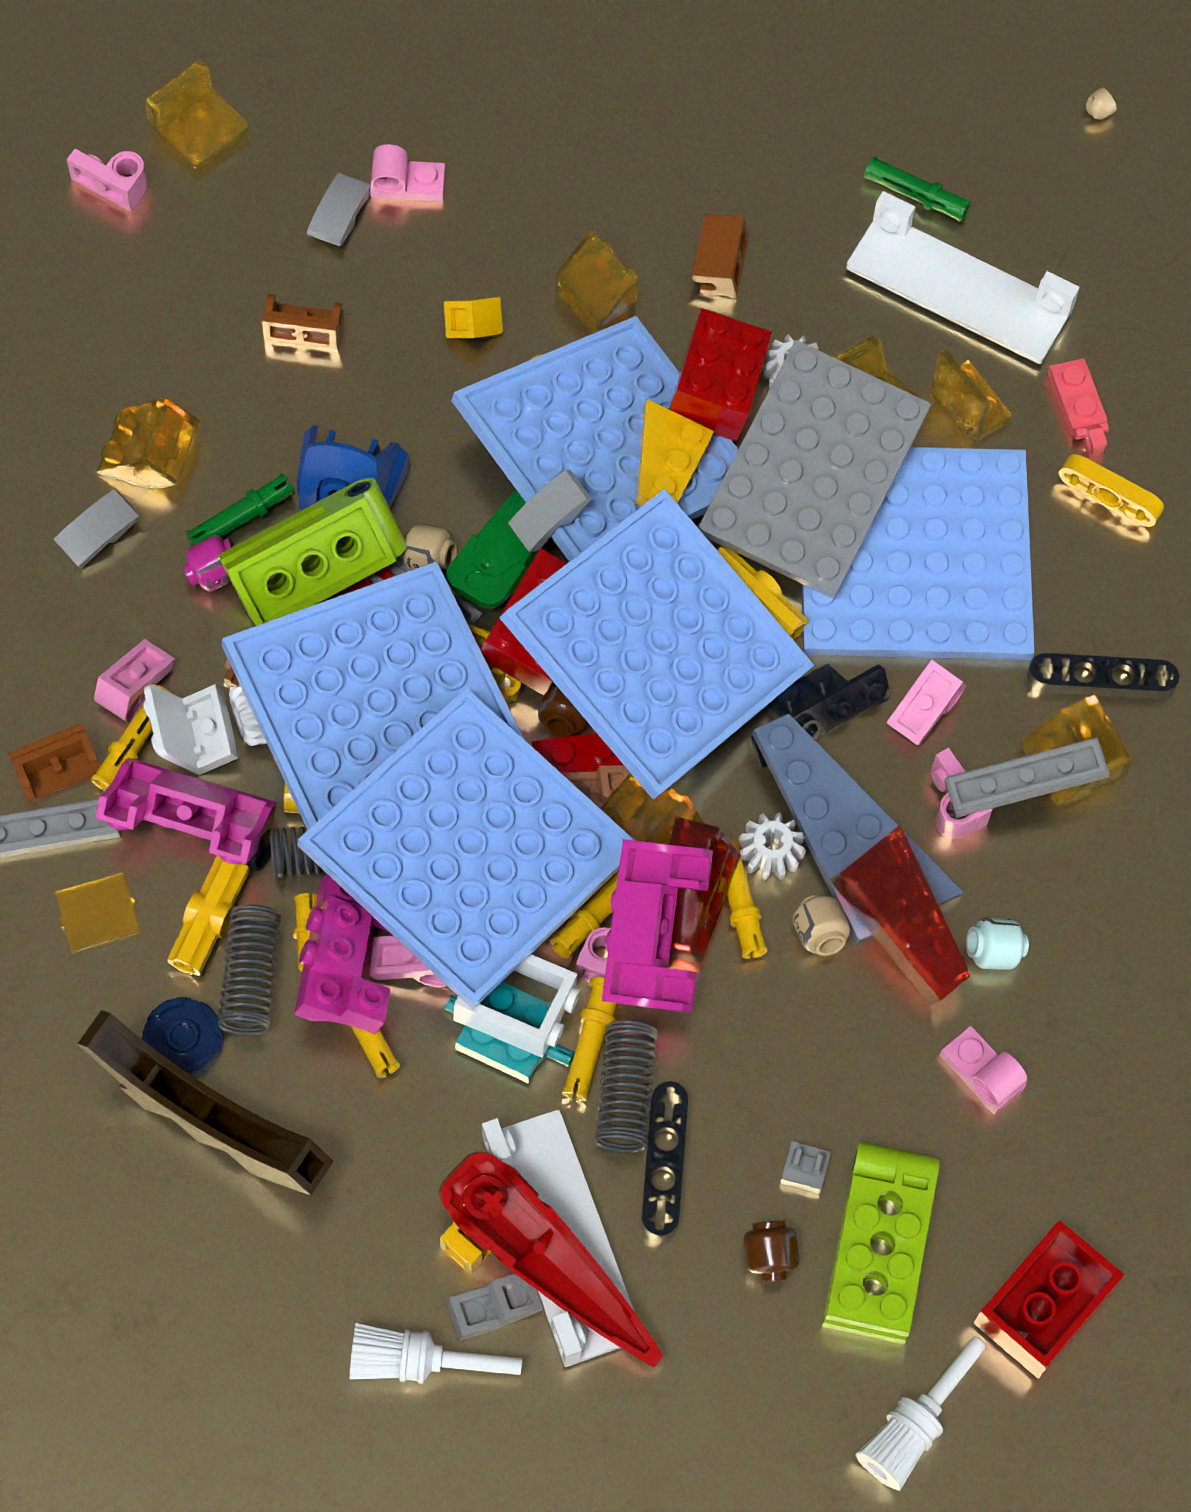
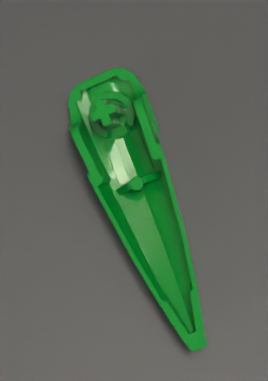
[447,490,554,609]

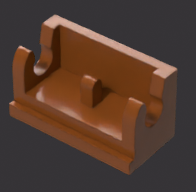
[692,214,749,298]
[262,294,344,349]
[8,723,100,804]

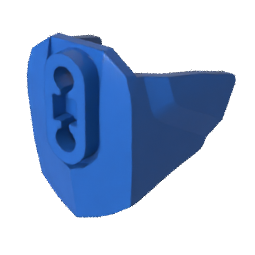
[297,425,410,510]

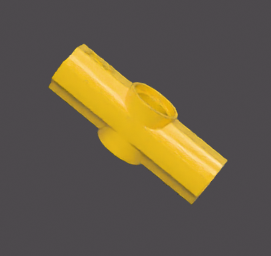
[717,546,809,641]
[168,855,249,975]

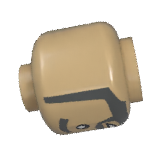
[401,524,458,574]
[792,895,851,956]

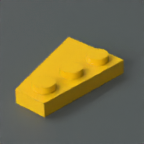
[635,399,714,506]

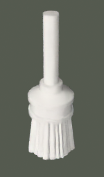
[350,1322,522,1384]
[855,1337,986,1491]

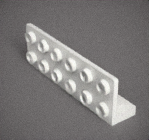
[846,191,1080,364]
[482,1110,634,1367]

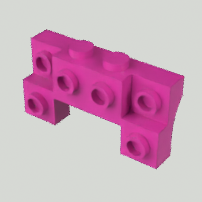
[95,758,277,864]
[602,839,713,1013]
[294,873,391,1034]

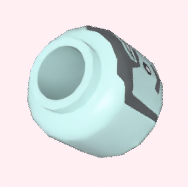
[966,917,1029,970]

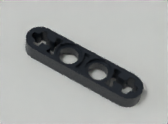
[1027,653,1180,699]
[641,1081,688,1241]

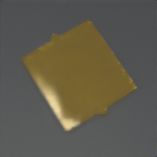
[55,873,140,954]

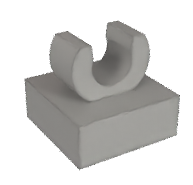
[780,1141,831,1194]

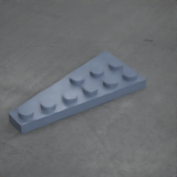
[752,714,964,944]

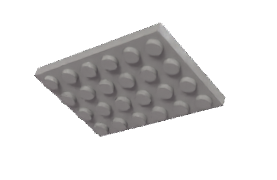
[698,339,932,599]

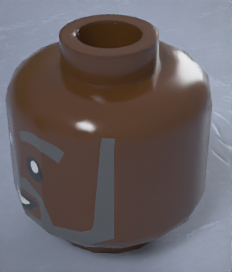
[538,682,587,737]
[743,1220,800,1282]

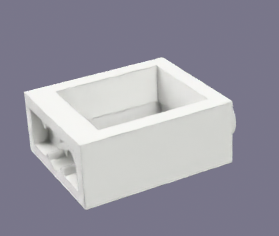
[453,954,581,1058]

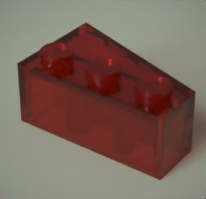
[669,816,741,964]

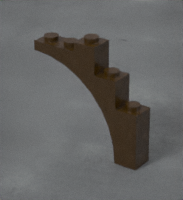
[77,1010,334,1195]

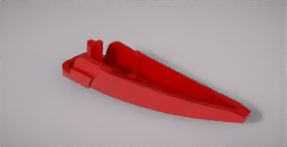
[439,1151,664,1367]

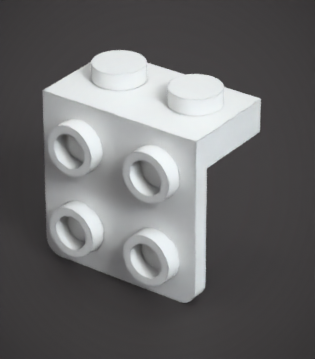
[144,684,239,775]

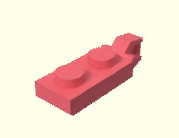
[1048,358,1109,457]

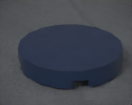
[141,997,224,1076]

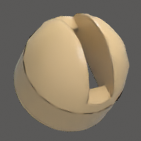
[1086,87,1117,119]

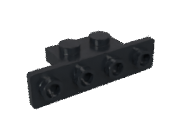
[750,664,891,768]

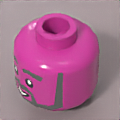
[183,535,235,592]

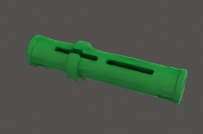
[864,156,971,222]
[185,473,295,545]

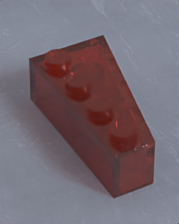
[829,825,971,1005]

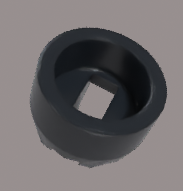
[244,838,271,872]

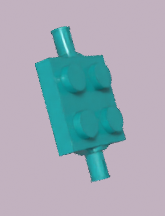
[444,982,575,1083]

